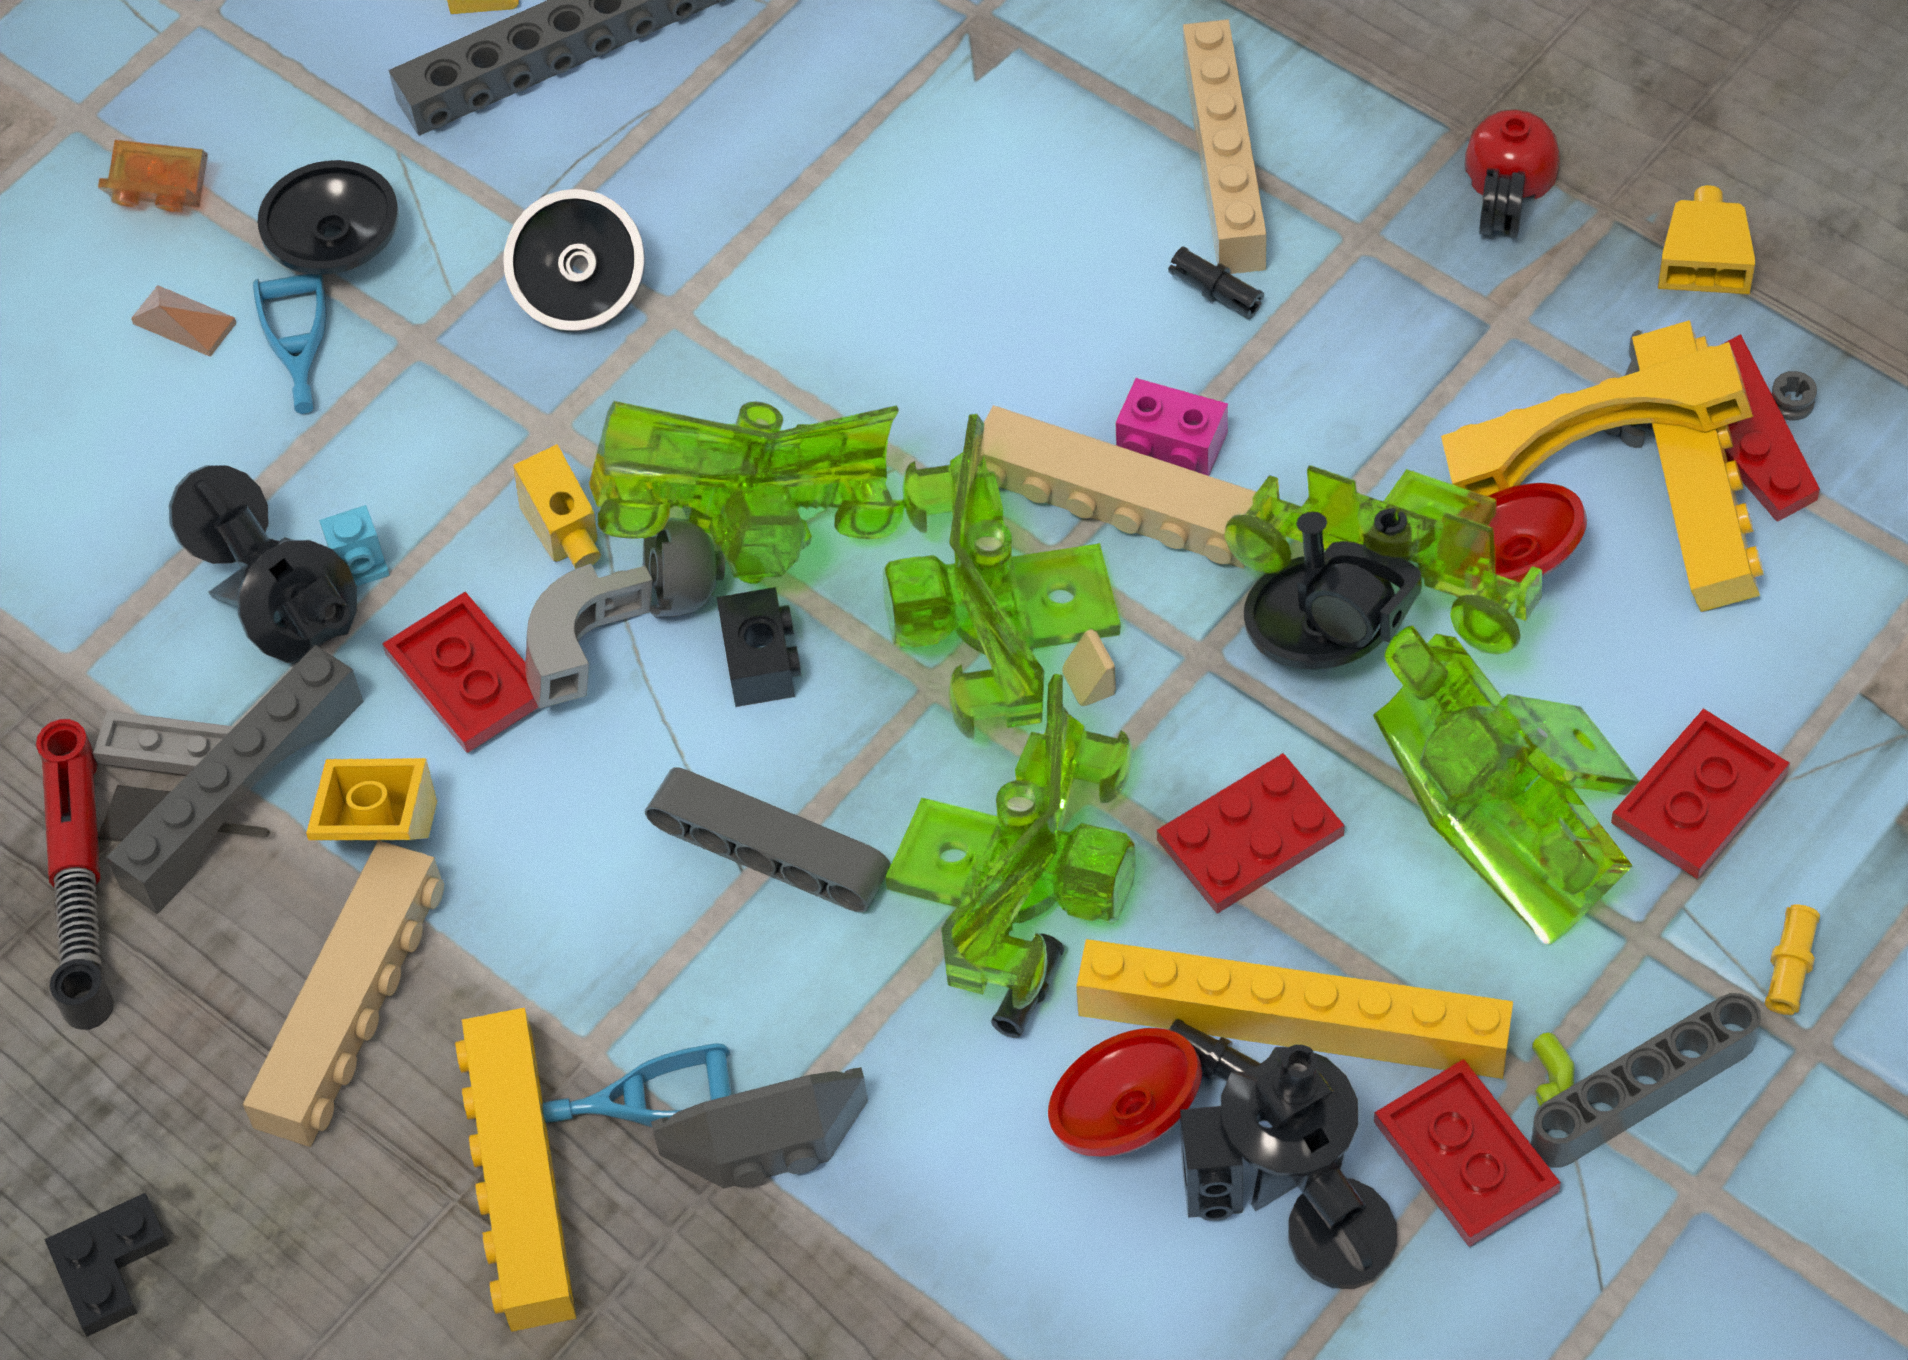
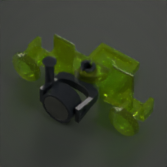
[1224,465,1542,655]

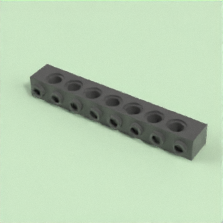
[388,0,726,136]

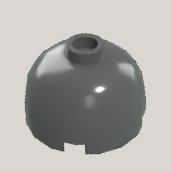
[643,517,725,618]

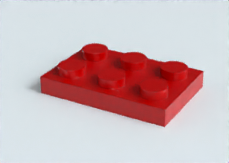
[382,591,539,753]
[1611,708,1790,879]
[1157,753,1345,914]
[1374,1059,1561,1247]

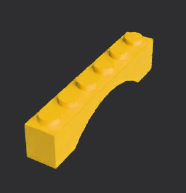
[1441,342,1753,509]

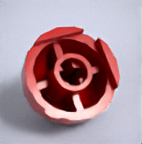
[1464,109,1560,200]

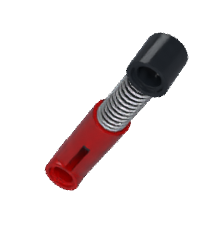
[36,719,114,1030]

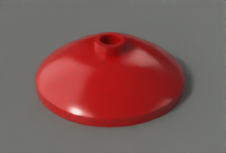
[1440,483,1587,591]
[1048,1028,1202,1157]

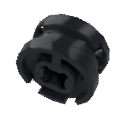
[1479,168,1525,238]

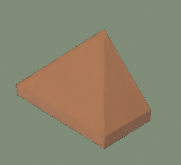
[131,285,236,357]

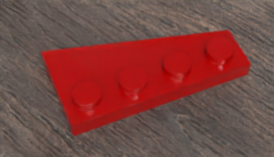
[1723,334,1820,522]

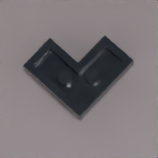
[44,1193,169,1337]

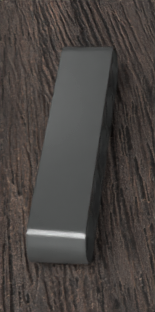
[645,767,892,912]
[1531,993,1761,1168]

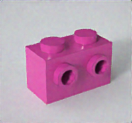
[1115,378,1228,476]

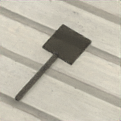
[98,785,270,842]

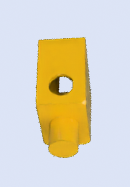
[1658,185,1755,294]
[513,444,601,569]

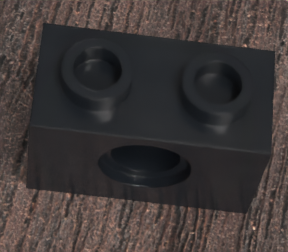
[716,587,802,707]
[1180,1106,1243,1221]

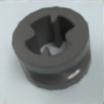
[1772,371,1817,421]

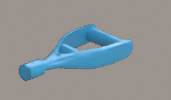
[253,274,326,414]
[543,1043,732,1127]

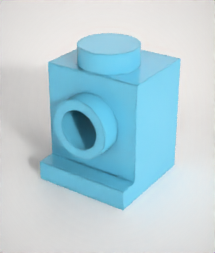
[319,505,390,586]

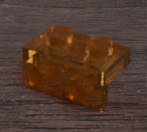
[98,140,208,212]

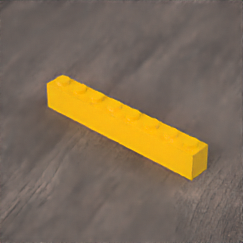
[1076,939,1513,1079]

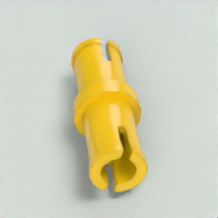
[1765,904,1820,1015]

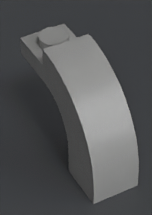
[525,564,653,709]

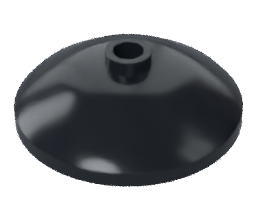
[257,160,399,275]
[504,189,645,332]
[1244,556,1395,670]

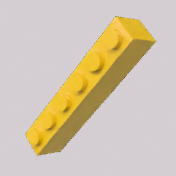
[1632,320,1764,612]
[455,1007,576,1332]

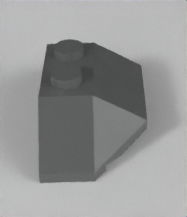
[651,1067,868,1189]

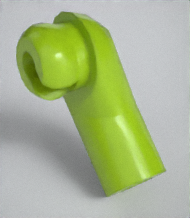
[1532,1032,1575,1107]

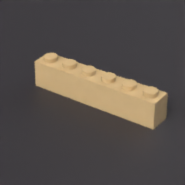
[1183,19,1266,274]
[969,405,1266,569]
[243,840,444,1147]

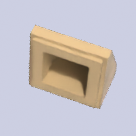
[1062,629,1116,706]

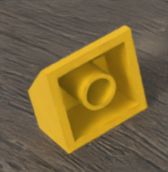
[306,758,437,840]

